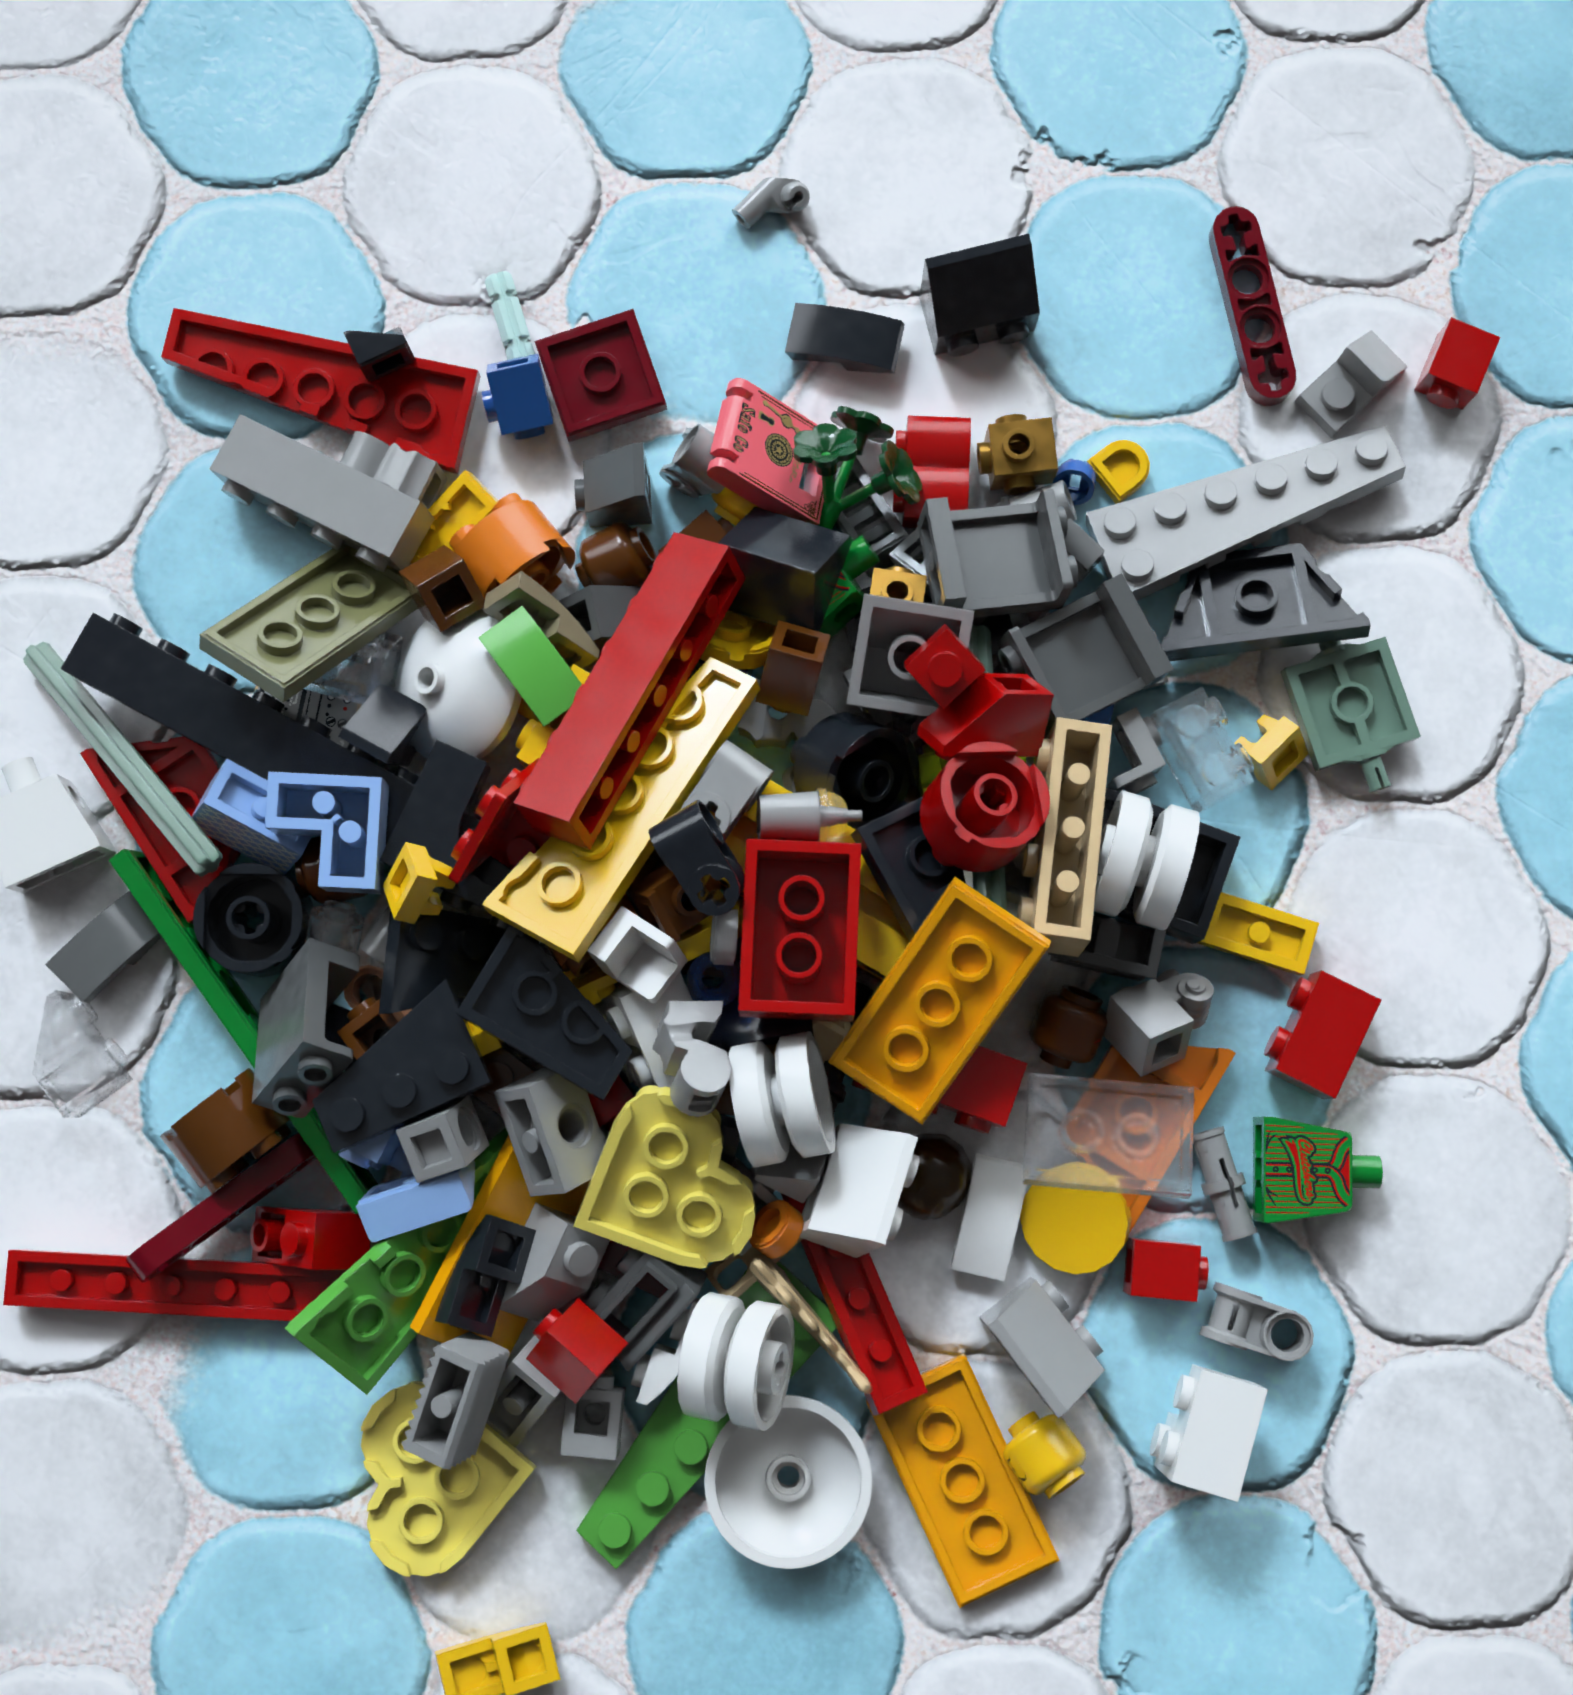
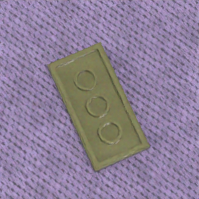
[199,543,418,703]

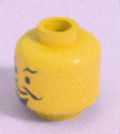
[1003,1411,1086,1499]

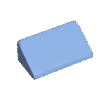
[356,1160,475,1242]

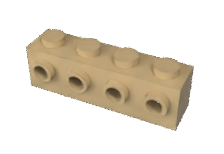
[1017,717,1112,957]

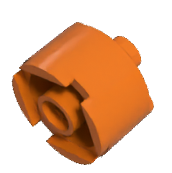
[449,493,576,599]

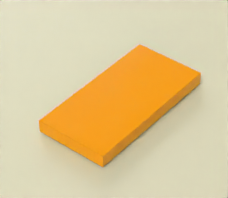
[828,877,1051,1125]
[410,1135,591,1358]
[865,1353,1060,1608]

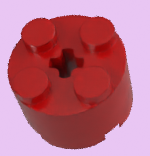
[920,741,1050,872]

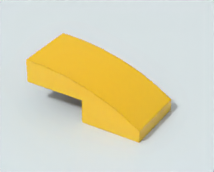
[434,1622,560,1695]

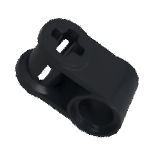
[648,800,745,916]

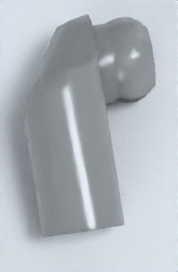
[732,177,810,229]

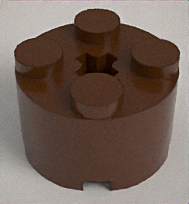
[160,1068,292,1194]

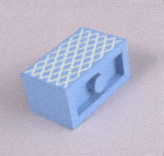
[192,759,312,876]

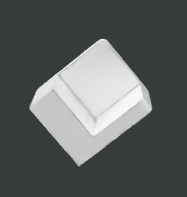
[587,906,688,1003]

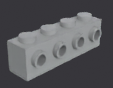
[209,414,435,572]

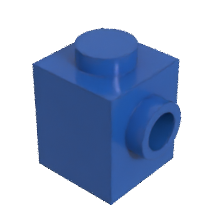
[481,354,553,440]

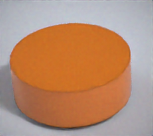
[749,1200,804,1259]

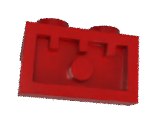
[448,758,550,885]

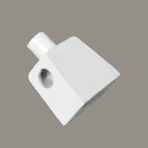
[0,757,116,893]

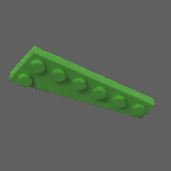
[285,1127,509,1395]
[576,1261,837,1569]

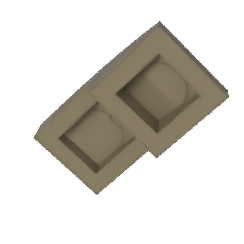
[483,571,599,668]

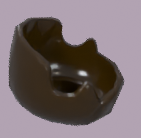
[897,1133,972,1220]

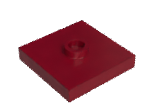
[534,309,667,442]

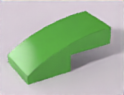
[478,605,582,727]

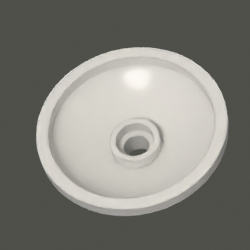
[395,608,522,759]
[704,1395,872,1569]

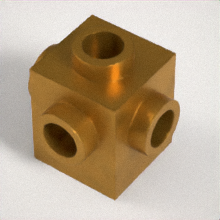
[977,414,1058,495]

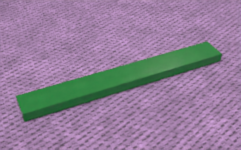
[109,849,379,1214]

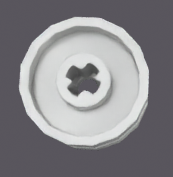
[1094,790,1200,931]
[728,1031,836,1168]
[677,1292,795,1431]

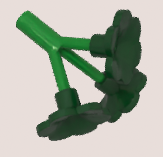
[793,406,922,530]

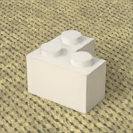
[1150,1364,1268,1502]

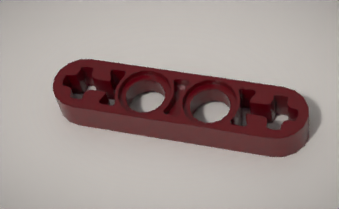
[1209,206,1296,406]
[126,1132,316,1283]

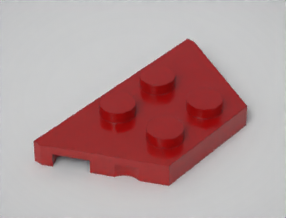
[80,736,241,924]

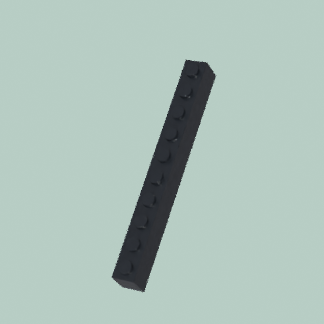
[60,613,512,888]

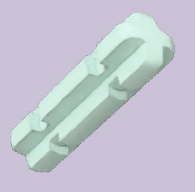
[485,271,535,360]

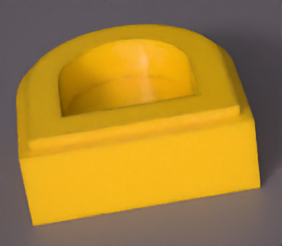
[1087,440,1150,504]

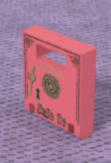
[707,378,824,525]

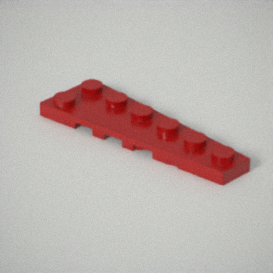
[161,308,481,474]

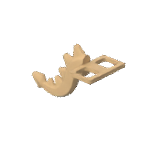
[705,1237,873,1394]

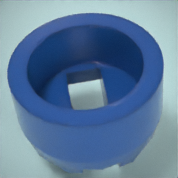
[1052,459,1096,506]

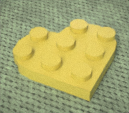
[573,1085,756,1269]
[361,1381,537,1577]

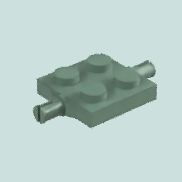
[1280,637,1421,793]

